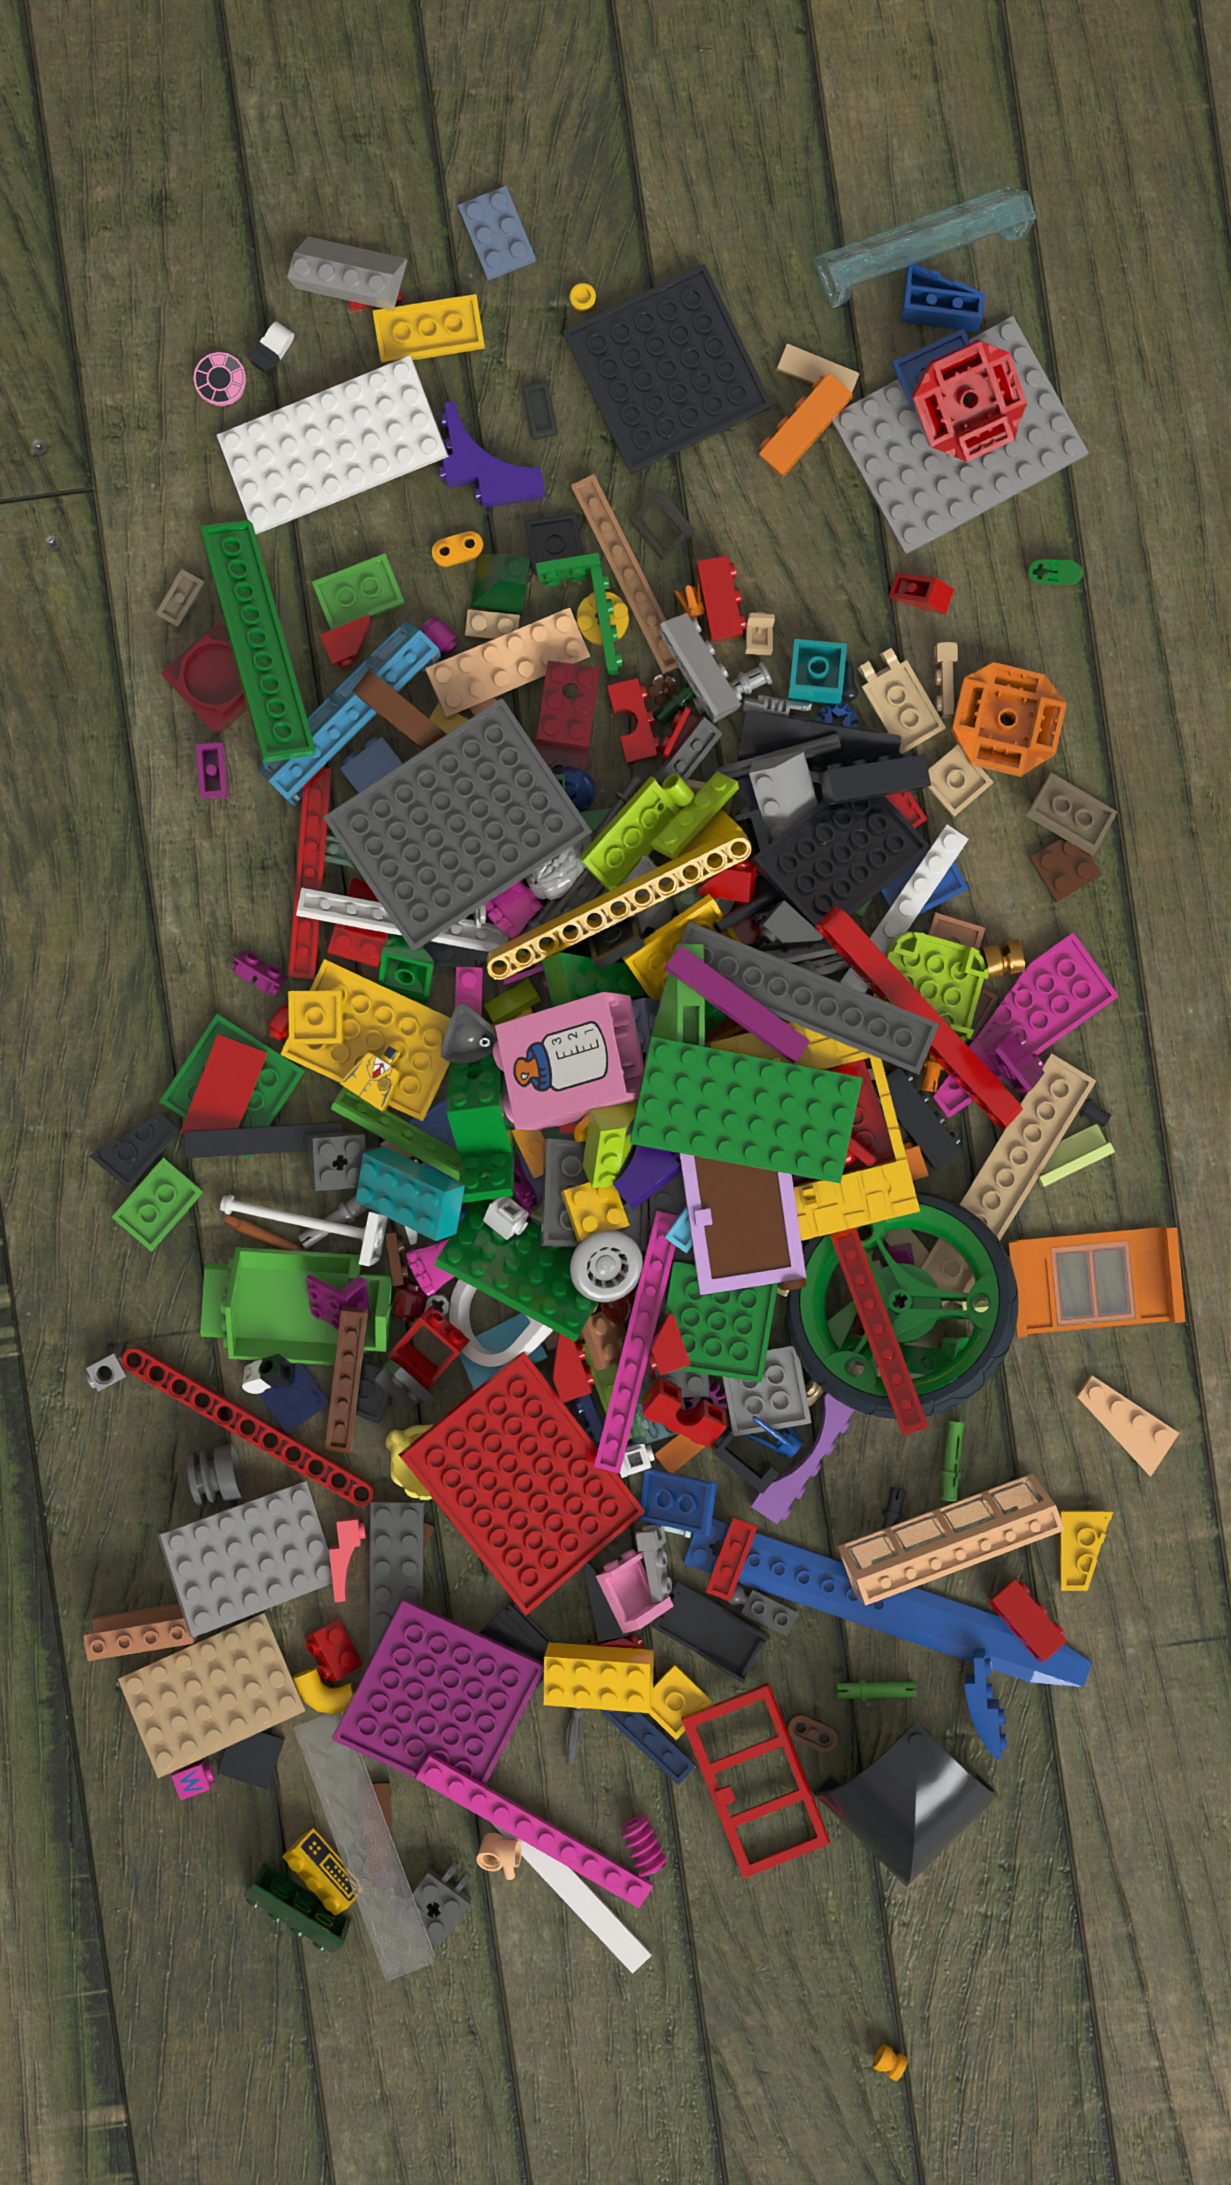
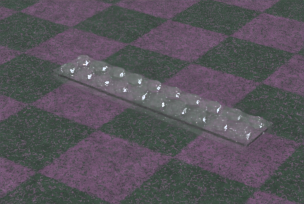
[294,1713,437,1982]

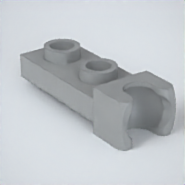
[636,1524,672,1603]

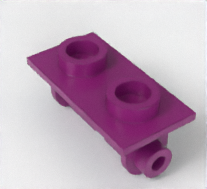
[230,950,288,996]

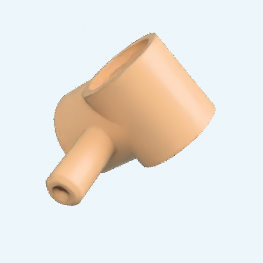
[476,1833,522,1880]

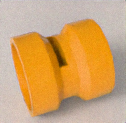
[872,2044,908,2081]

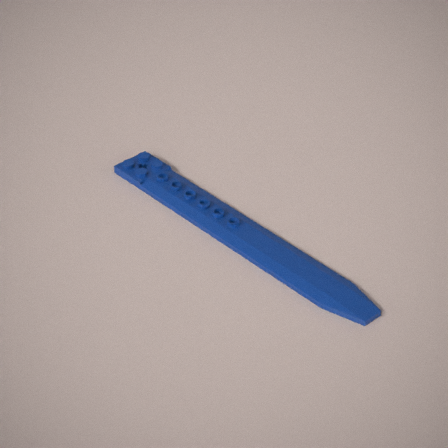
[683,1517,1092,1687]

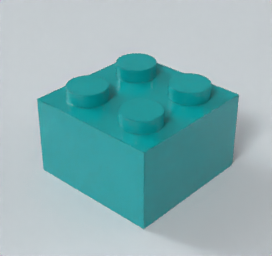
[788,639,847,704]

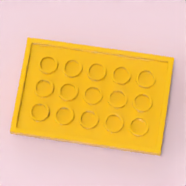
[280,959,451,1121]

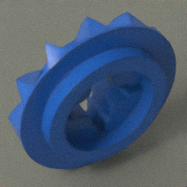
[816,702,858,728]

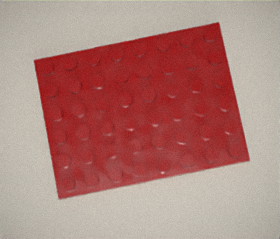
[398,1352,645,1616]

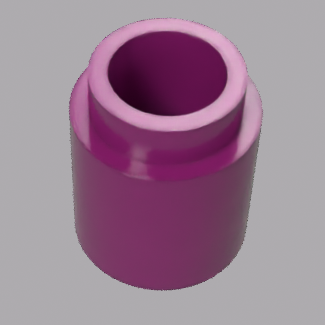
[420,616,458,655]

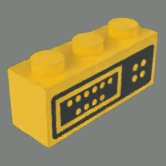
[282,1828,366,1916]

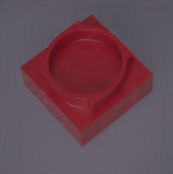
[160,621,248,737]

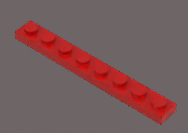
[288,768,333,979]
[830,1227,929,1436]

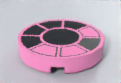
[193,352,247,406]

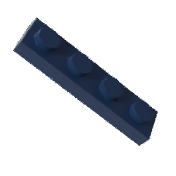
[602,1710,696,1785]

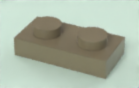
[155,569,206,629]

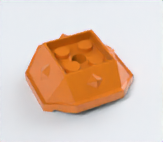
[951,662,1067,777]

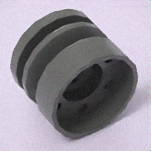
[186,1443,244,1508]

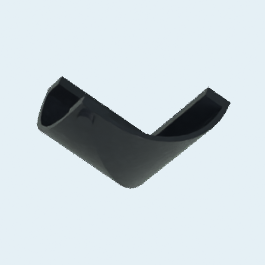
[812,1720,998,1887]

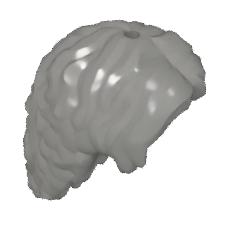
[526,835,592,900]

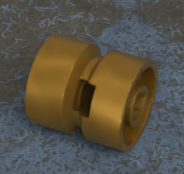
[981,939,1025,979]

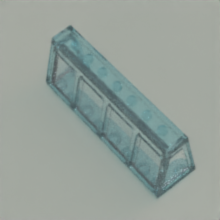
[813,186,1037,308]

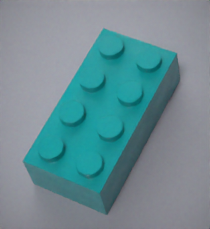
[355,1147,465,1241]

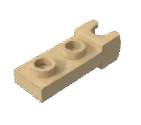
[934,642,958,718]

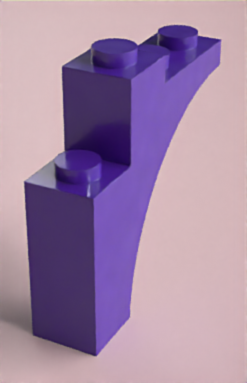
[439,401,545,509]
[613,1145,682,1210]

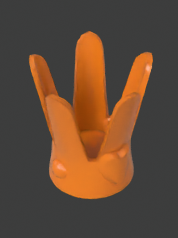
[674,583,705,622]

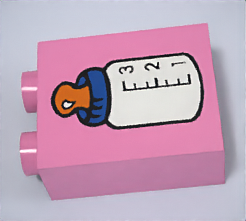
[493,992,644,1131]

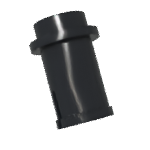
[1078,1099,1111,1128]

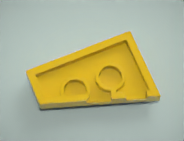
[1059,1510,1113,1591]

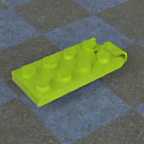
[578,773,694,892]

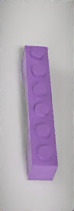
[750,1391,858,1524]

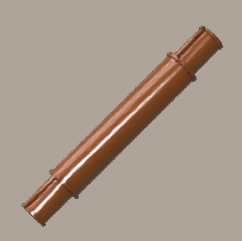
[224,1214,311,1252]

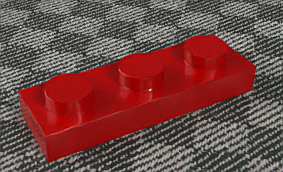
[705,1516,758,1601]

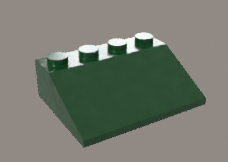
[243,1862,351,1953]

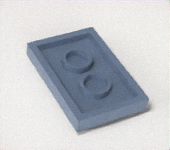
[458,186,536,281]

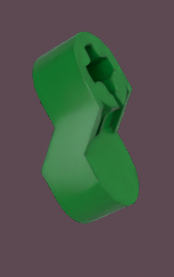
[1028,559,1083,585]

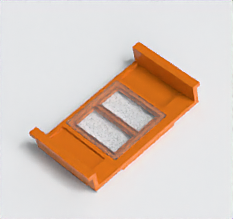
[1008,1226,1186,1337]

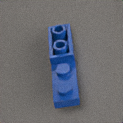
[965,1649,1007,1759]

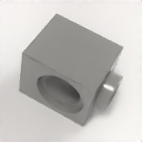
[86,1351,130,1392]

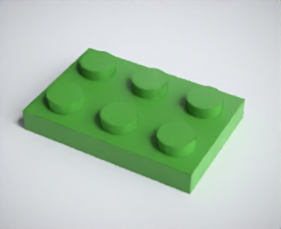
[312,553,405,630]
[112,1157,204,1252]

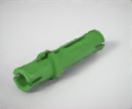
[940,1420,964,1501]
[836,1680,917,1701]

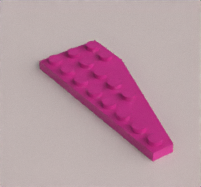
[932,932,1119,1118]

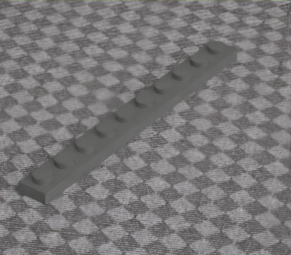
[539,716,723,932]

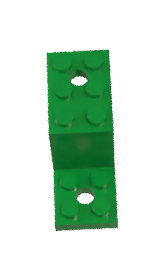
[447,1054,515,1203]

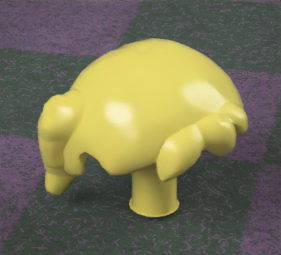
[385,1424,433,1500]

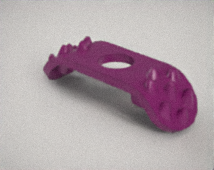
[513,1159,537,1218]

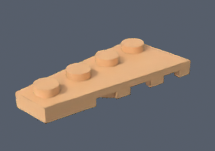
[1076,1375,1179,1477]

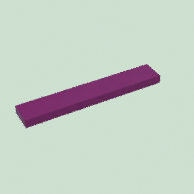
[664,945,810,1064]

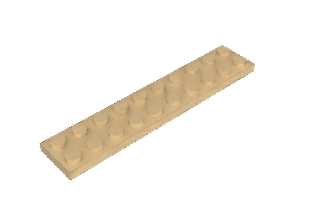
[921,1053,1096,1305]

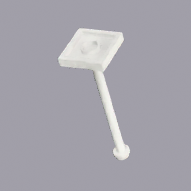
[220,1195,388,1266]

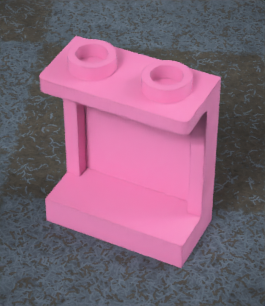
[596,1549,674,1634]

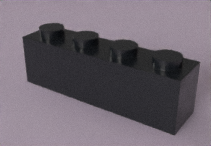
[819,752,931,806]
[873,1067,962,1170]

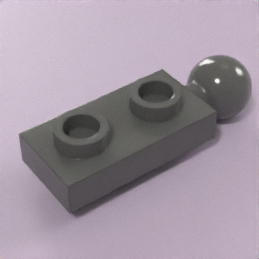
[726,1585,799,1636]

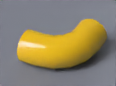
[292,1667,355,1715]

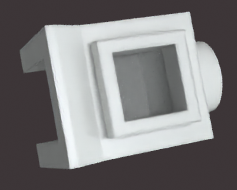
[483,1196,529,1240]
[620,1440,655,1478]

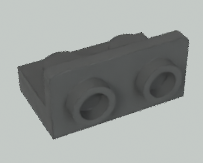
[373,1359,436,1410]

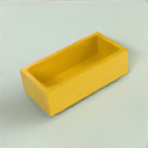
[544,1642,654,1713]

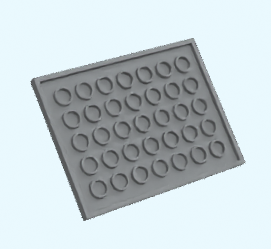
[831,316,1089,556]

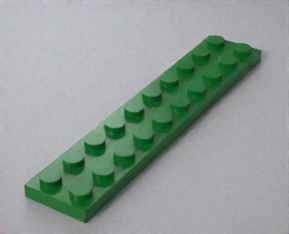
[199,520,316,763]

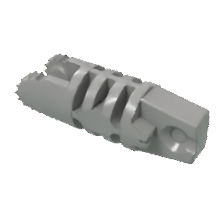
[743,695,812,720]

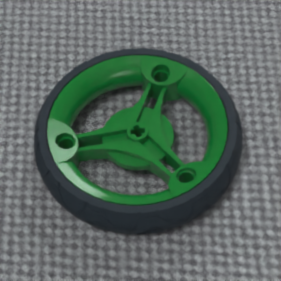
[786,1191,1019,1419]

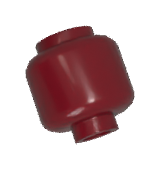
[391,1281,428,1322]

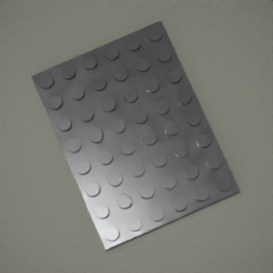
[323,698,592,952]

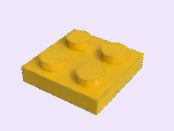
[288,990,343,1044]
[561,1182,630,1243]
[649,1663,713,1740]

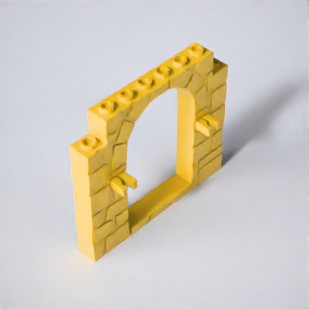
[710,1021,920,1241]

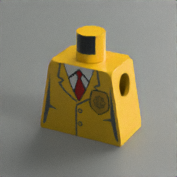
[340,1045,402,1111]

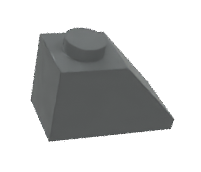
[758,901,823,943]

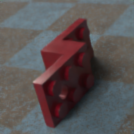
[536,660,600,772]

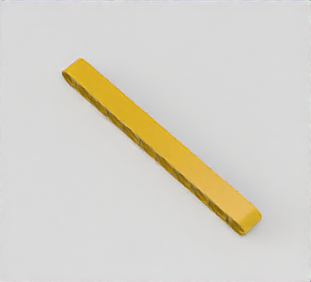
[487,830,751,980]

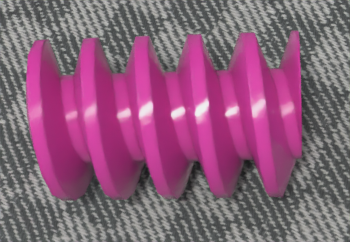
[619,1815,667,1877]

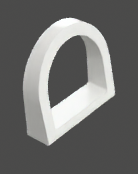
[449,1279,553,1367]

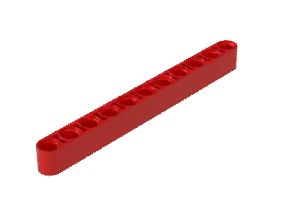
[816,906,1023,1129]
[122,1347,375,1506]

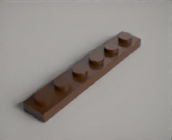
[325,1306,368,1453]

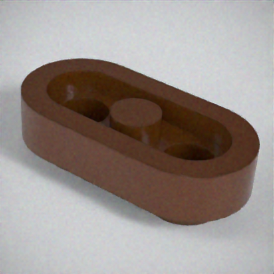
[787,1713,838,1753]

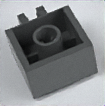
[307,1131,383,1191]
[396,1861,472,1947]

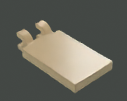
[857,648,946,755]

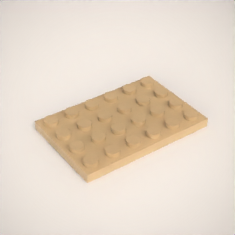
[118,1613,306,1778]

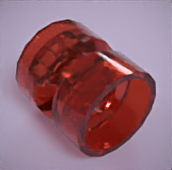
[600,1282,639,1323]

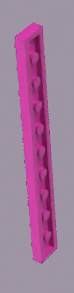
[594,1210,679,1474]
[415,1753,653,1908]

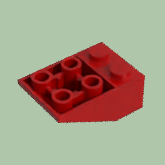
[553,1333,595,1403]

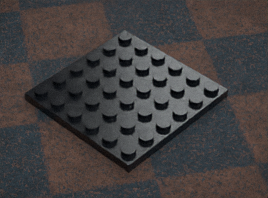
[563,264,773,475]

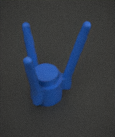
[744,1416,802,1458]

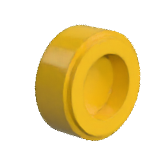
[570,283,596,312]

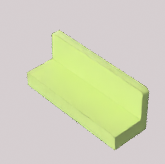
[1037,1124,1115,1187]

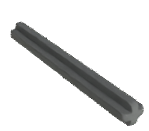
[713,734,841,779]

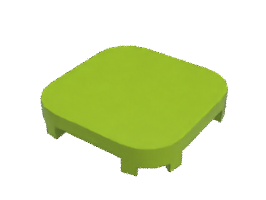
[873,932,989,1042]

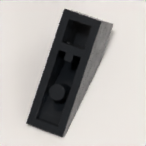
[584,1560,630,1642]

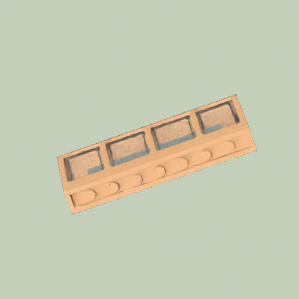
[837,1473,1065,1605]

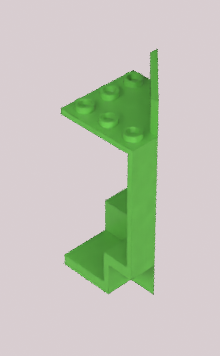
[200,1247,393,1365]

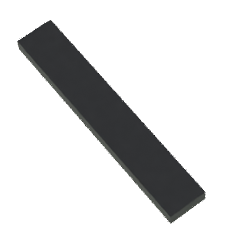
[183,1122,343,1159]

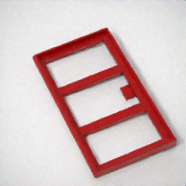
[681,1683,831,1879]

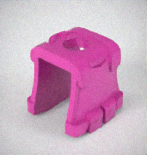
[485,881,544,942]
[406,1238,454,1296]

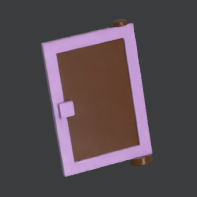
[679,1153,807,1295]

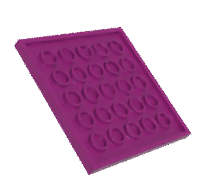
[332,1598,544,1785]

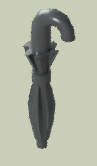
[566,1707,583,1764]

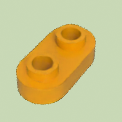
[432,531,483,567]

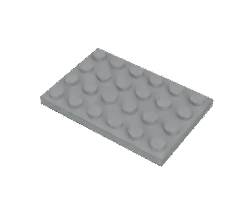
[157,1481,333,1638]

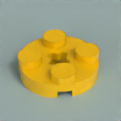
[577,592,629,645]

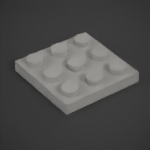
[723,1345,812,1436]

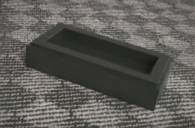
[522,382,558,440]

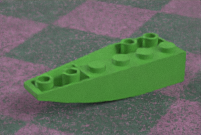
[647,944,705,1051]

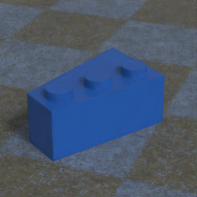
[900,259,985,332]

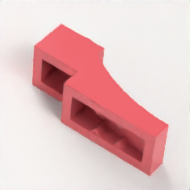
[329,1516,366,1602]

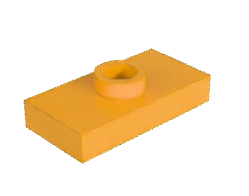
[512,1129,545,1178]

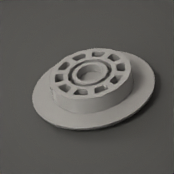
[570,1230,643,1302]

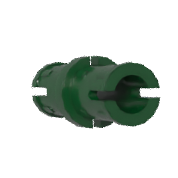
[653,682,696,726]

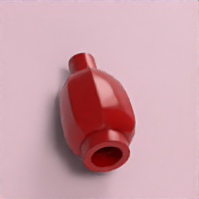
[267,1004,289,1042]

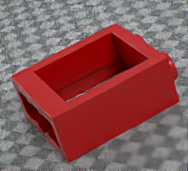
[387,1306,471,1390]

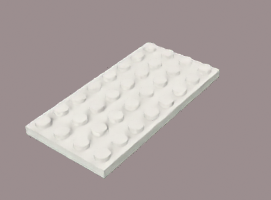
[217,356,449,534]

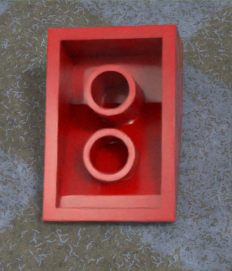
[327,878,389,968]

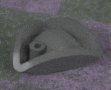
[441,1004,498,1063]

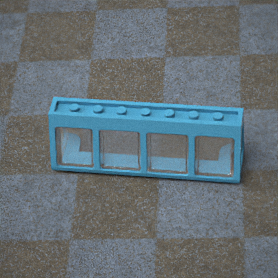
[257,621,442,807]

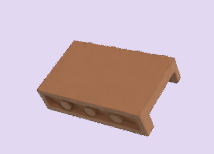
[83,1603,197,1661]

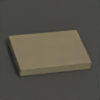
[1025,772,1118,856]

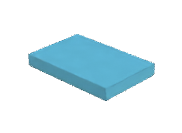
[459,1313,548,1390]

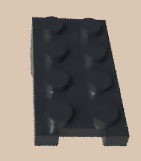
[651,1580,770,1683]

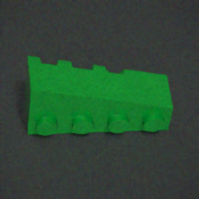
[542,952,649,1007]

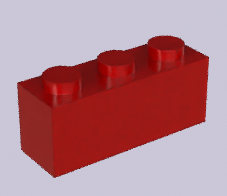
[696,556,746,643]
[987,1579,1067,1662]

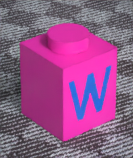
[171,1758,215,1801]

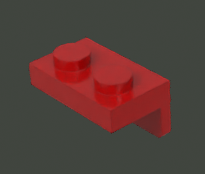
[304,1618,363,1682]

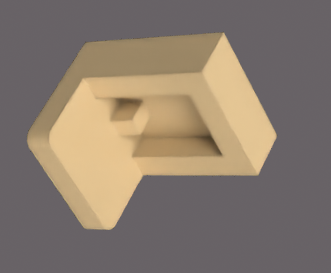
[745,612,775,655]

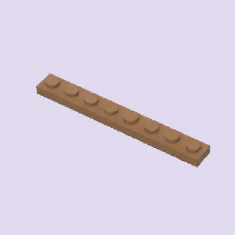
[571,474,679,675]

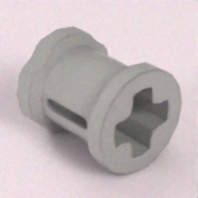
[426,1293,450,1316]

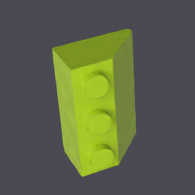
[583,1102,637,1189]

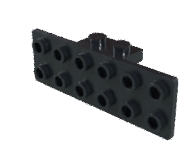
[738,710,902,786]

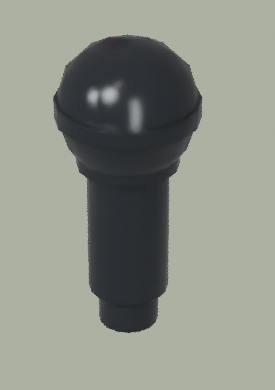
[842,661,858,701]

